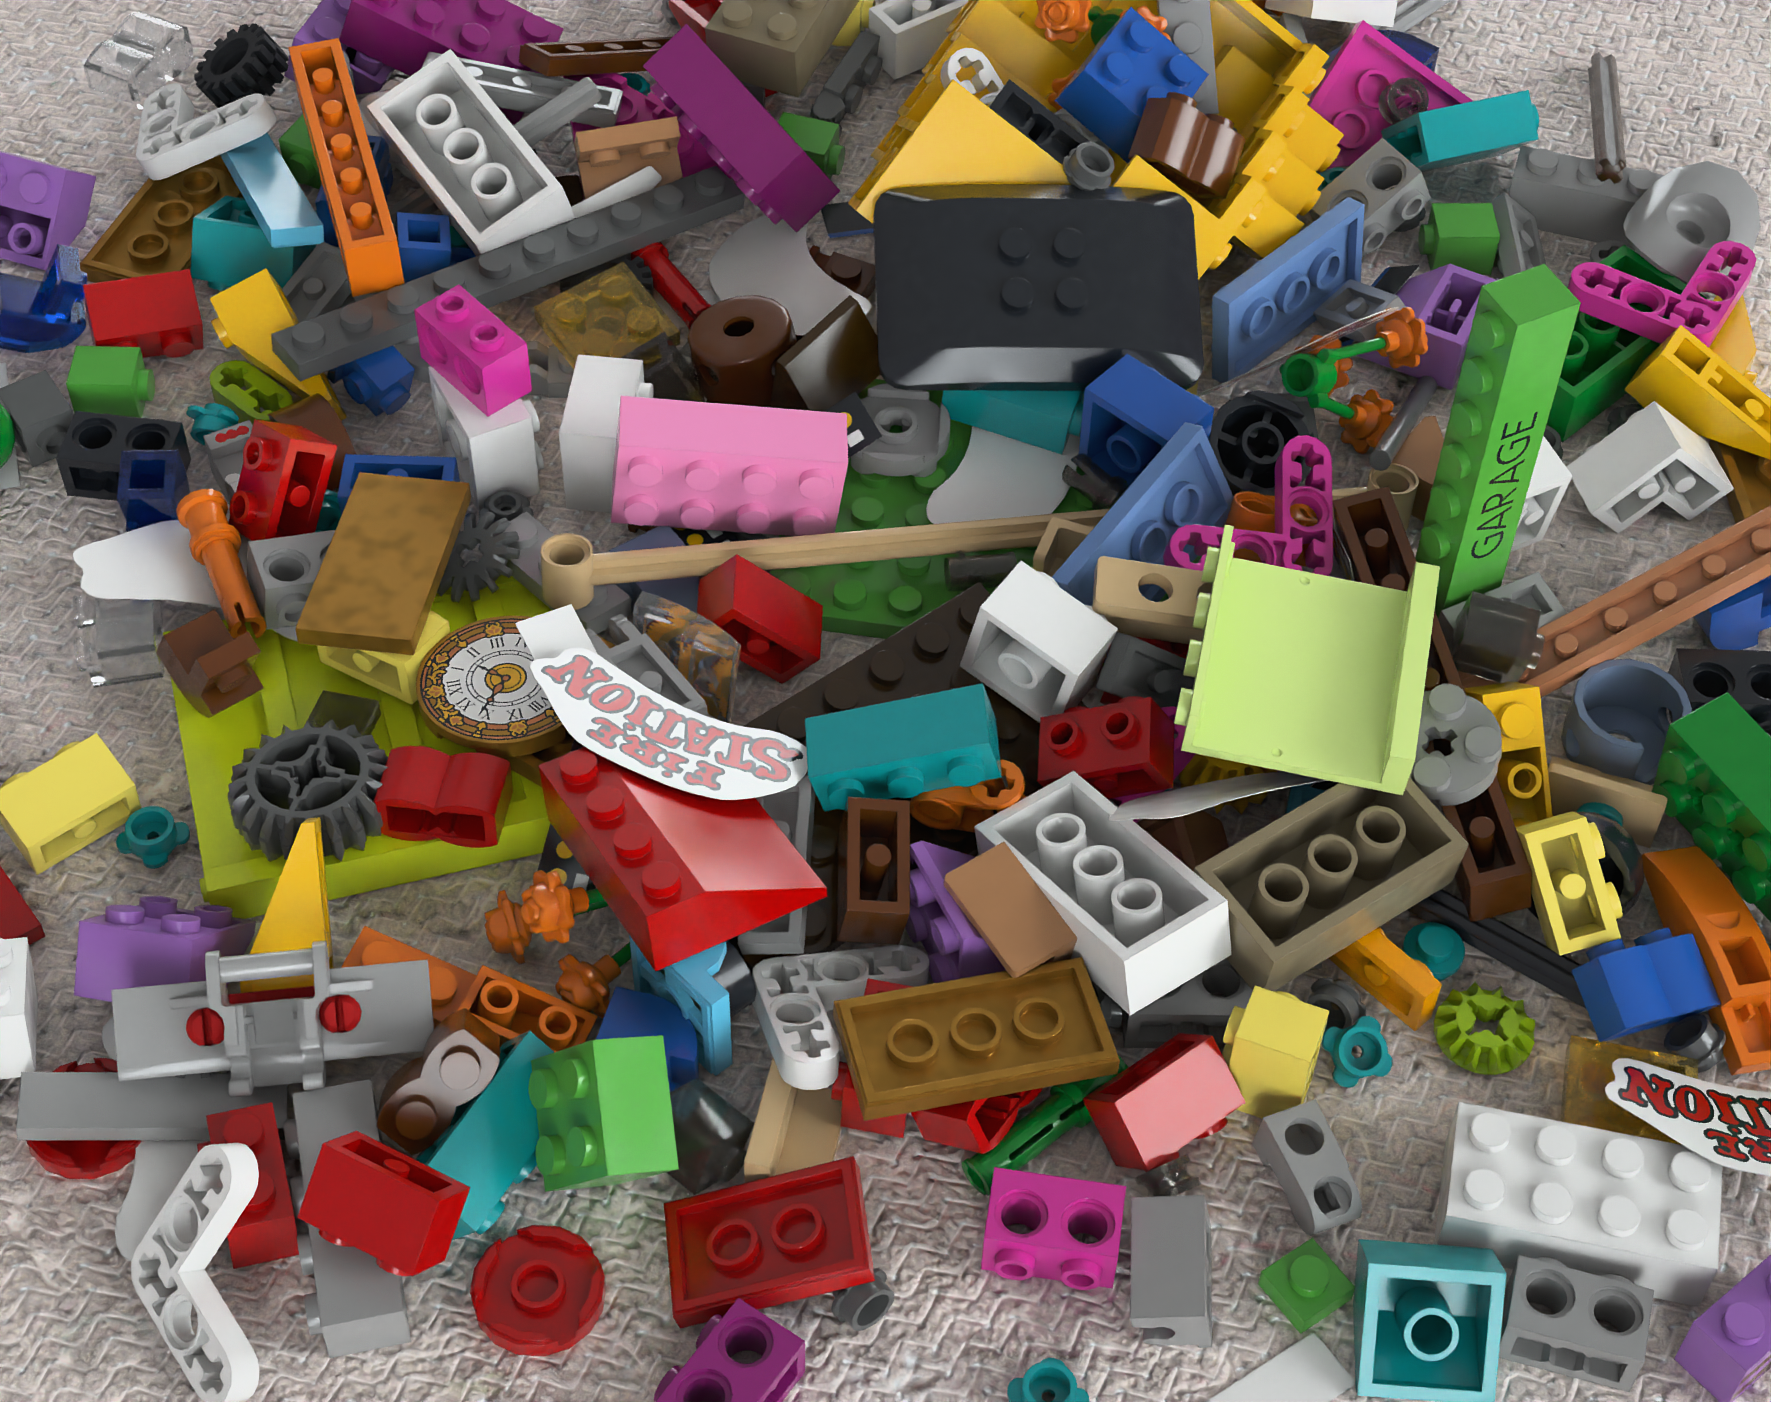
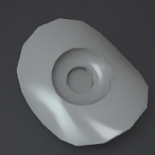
[1623,161,1761,285]

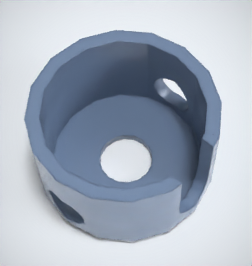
[1561,659,1692,785]

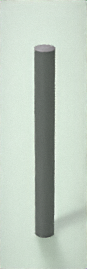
[1369,376,1437,471]

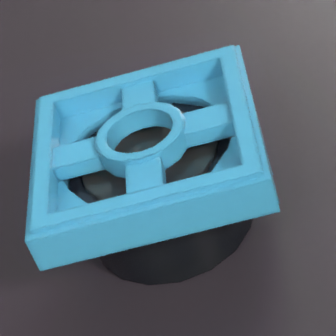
[629,935,757,1076]

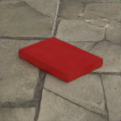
[664,1156,875,1329]

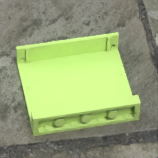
[1174,524,1440,796]

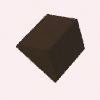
[770,295,880,412]

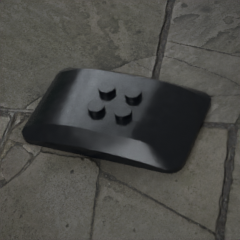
[873,184,1204,391]

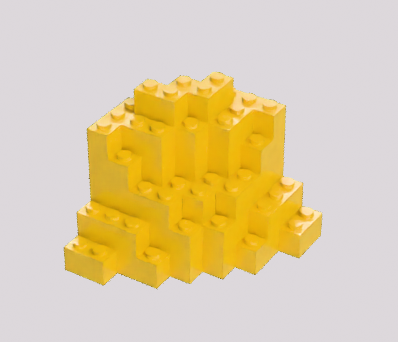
[848,0,1344,290]

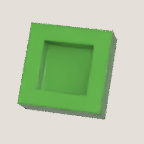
[1258,1238,1355,1334]

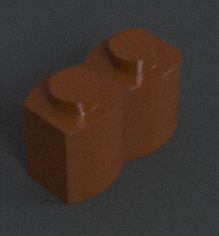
[1128,92,1246,199]
[376,1008,500,1155]

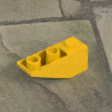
[1464,681,1553,827]

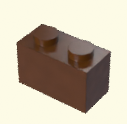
[837,797,910,945]

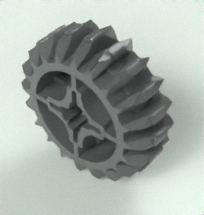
[228,719,388,862]

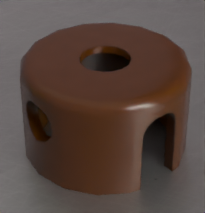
[687,295,797,407]

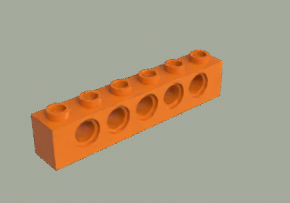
[288,38,404,297]

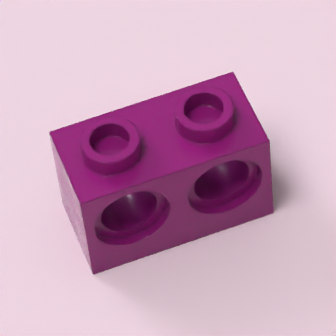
[654,1298,805,1402]

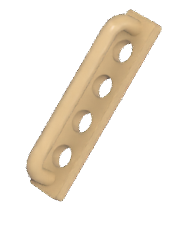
[1092,556,1212,645]

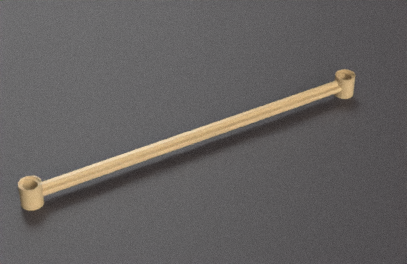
[540,463,1419,610]

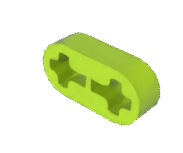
[209,360,293,425]

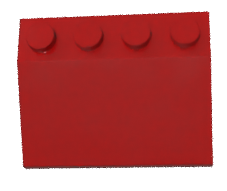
[538,747,827,972]

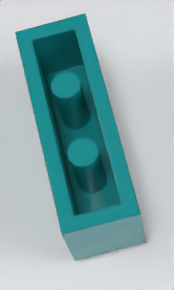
[805,683,1002,811]
[415,1030,554,1241]

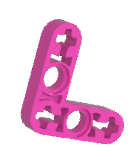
[1568,241,1757,347]
[1163,435,1333,576]

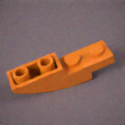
[1641,846,1771,1076]
[341,926,598,1052]

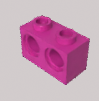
[414,285,532,417]
[981,1167,1126,1290]

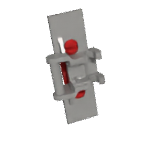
[111,940,434,1097]

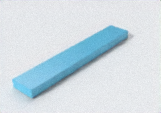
[220,133,324,248]

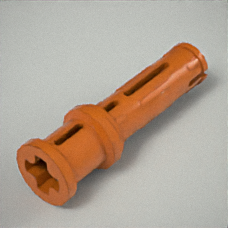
[176,489,267,639]

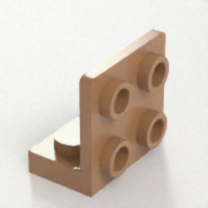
[574,116,683,200]

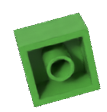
[528,1035,679,1192]

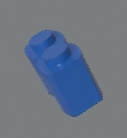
[1572,928,1721,1042]

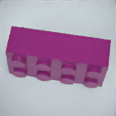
[339,0,564,125]
[643,24,840,233]

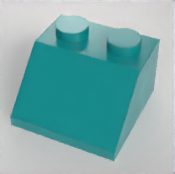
[191,196,317,291]
[1353,1239,1506,1402]

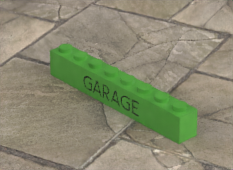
[1415,264,1581,618]

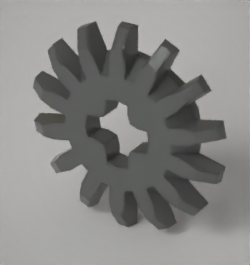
[437,511,520,603]

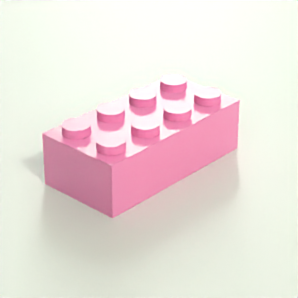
[611,396,848,536]

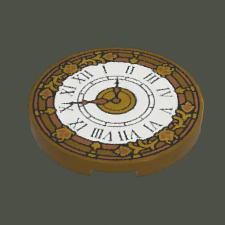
[416,616,567,758]

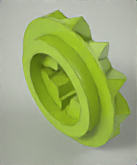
[1434,981,1536,1075]

